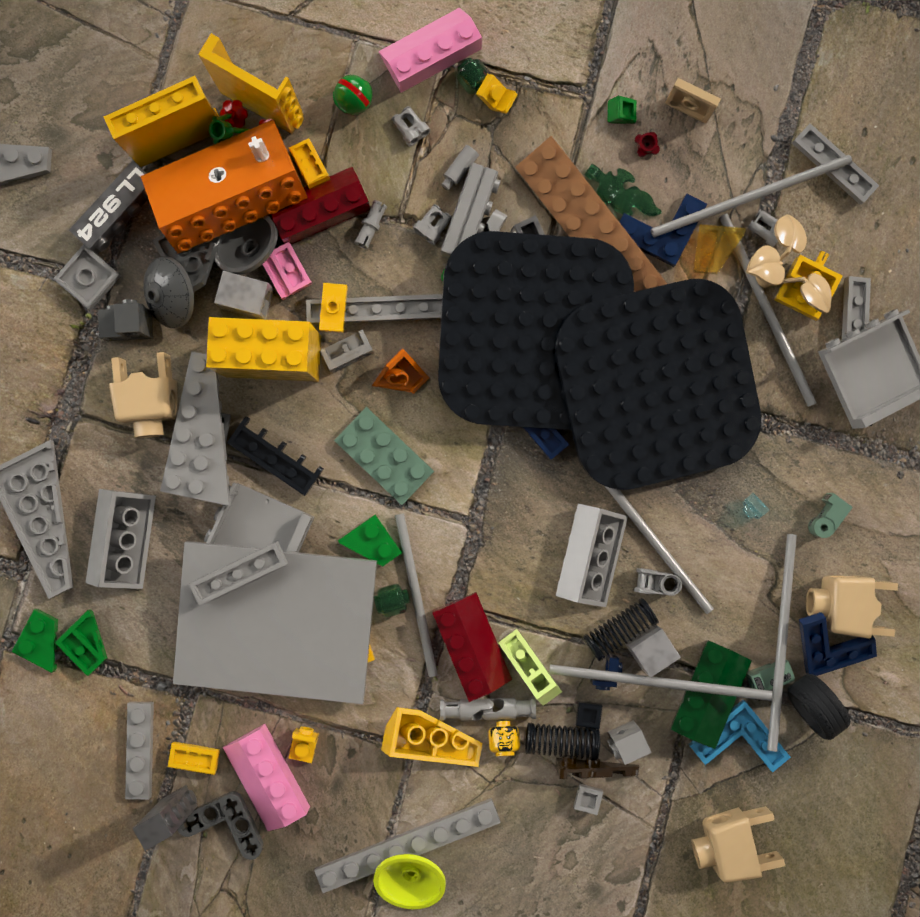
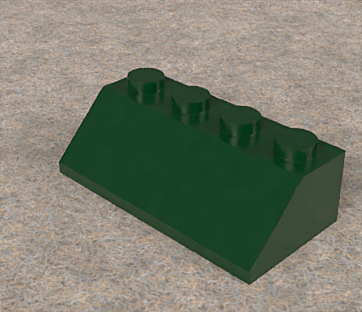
[670,640,752,749]

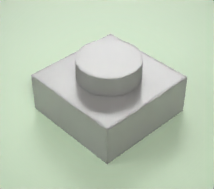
[573,783,603,815]

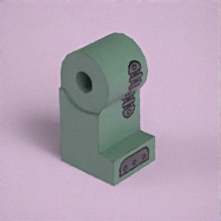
[808,493,853,538]
[746,660,795,690]

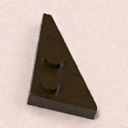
[555,755,639,779]

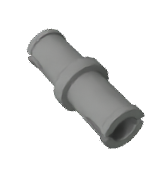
[354,200,387,249]

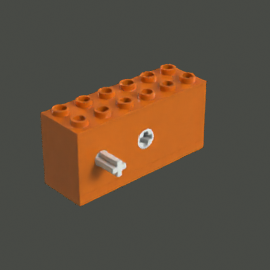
[140,120,308,254]

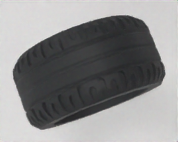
[787,674,851,740]

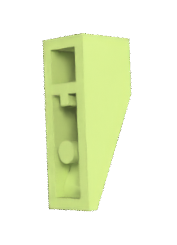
[498,629,562,706]

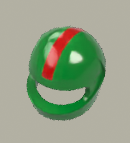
[333,74,373,115]

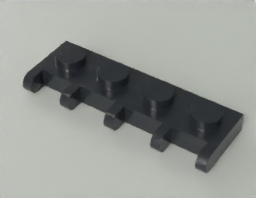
[227,416,324,496]

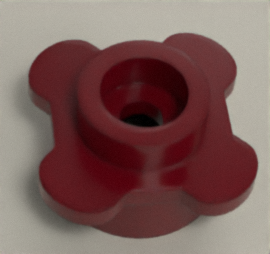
[634,132,660,157]

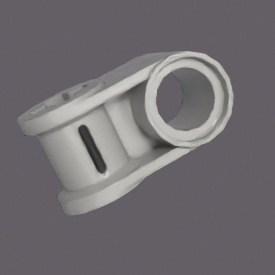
[634,568,682,596]

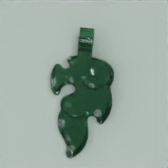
[585,164,662,216]

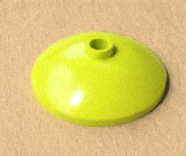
[373,854,446,909]

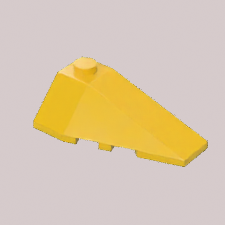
[381,707,483,767]

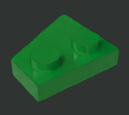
[338,514,402,567]
[12,609,58,673]
[55,609,108,677]

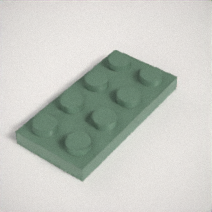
[334,407,435,505]

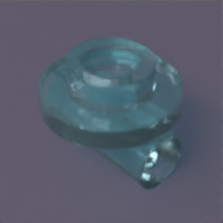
[742,493,770,519]

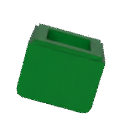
[607,95,637,124]

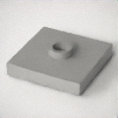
[53,244,121,311]

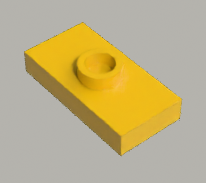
[288,138,330,189]
[319,283,348,333]
[167,742,220,775]

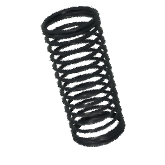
[583,598,659,662]
[525,722,600,760]

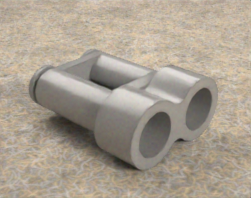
[391,106,431,147]
[413,204,452,245]
[747,209,778,247]

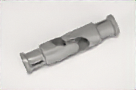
[440,698,536,721]

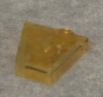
[693,224,746,275]

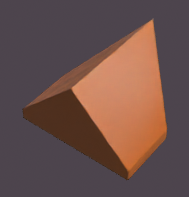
[372,348,429,394]

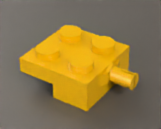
[774,251,843,321]

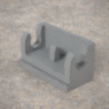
[320,329,374,373]

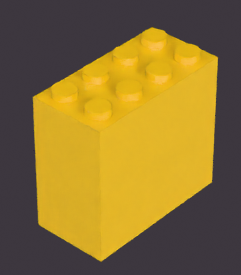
[206,317,321,382]

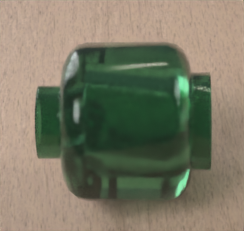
[457,58,491,94]
[374,583,410,618]

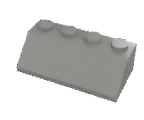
[86,489,156,589]
[556,503,628,607]

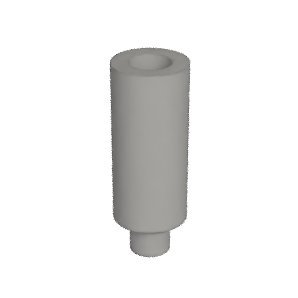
[441,145,479,190]

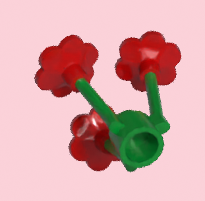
[209,99,279,144]

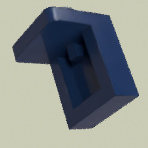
[590,655,623,690]

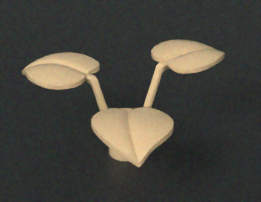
[746,214,832,314]

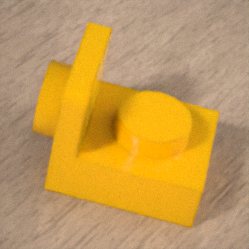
[476,74,518,114]
[289,726,319,763]

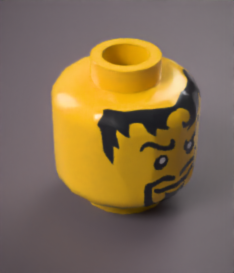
[488,721,520,757]

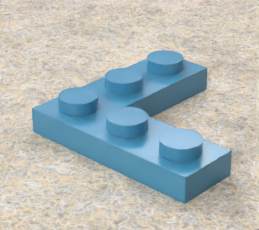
[688,700,791,772]

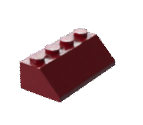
[271,167,371,244]
[432,592,512,702]

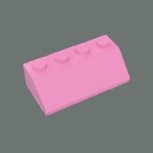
[379,8,482,93]
[223,724,310,831]

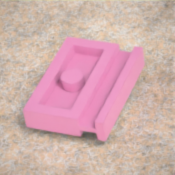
[263,242,312,300]

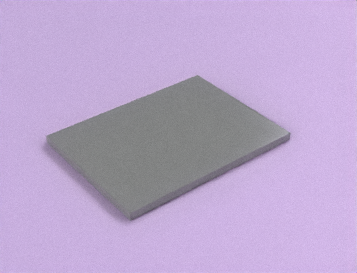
[173,541,377,704]

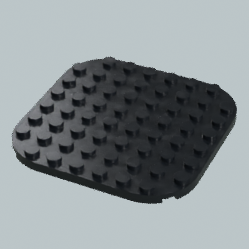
[438,231,634,430]
[555,279,761,490]

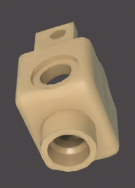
[109,352,178,438]
[806,575,898,639]
[691,806,785,883]

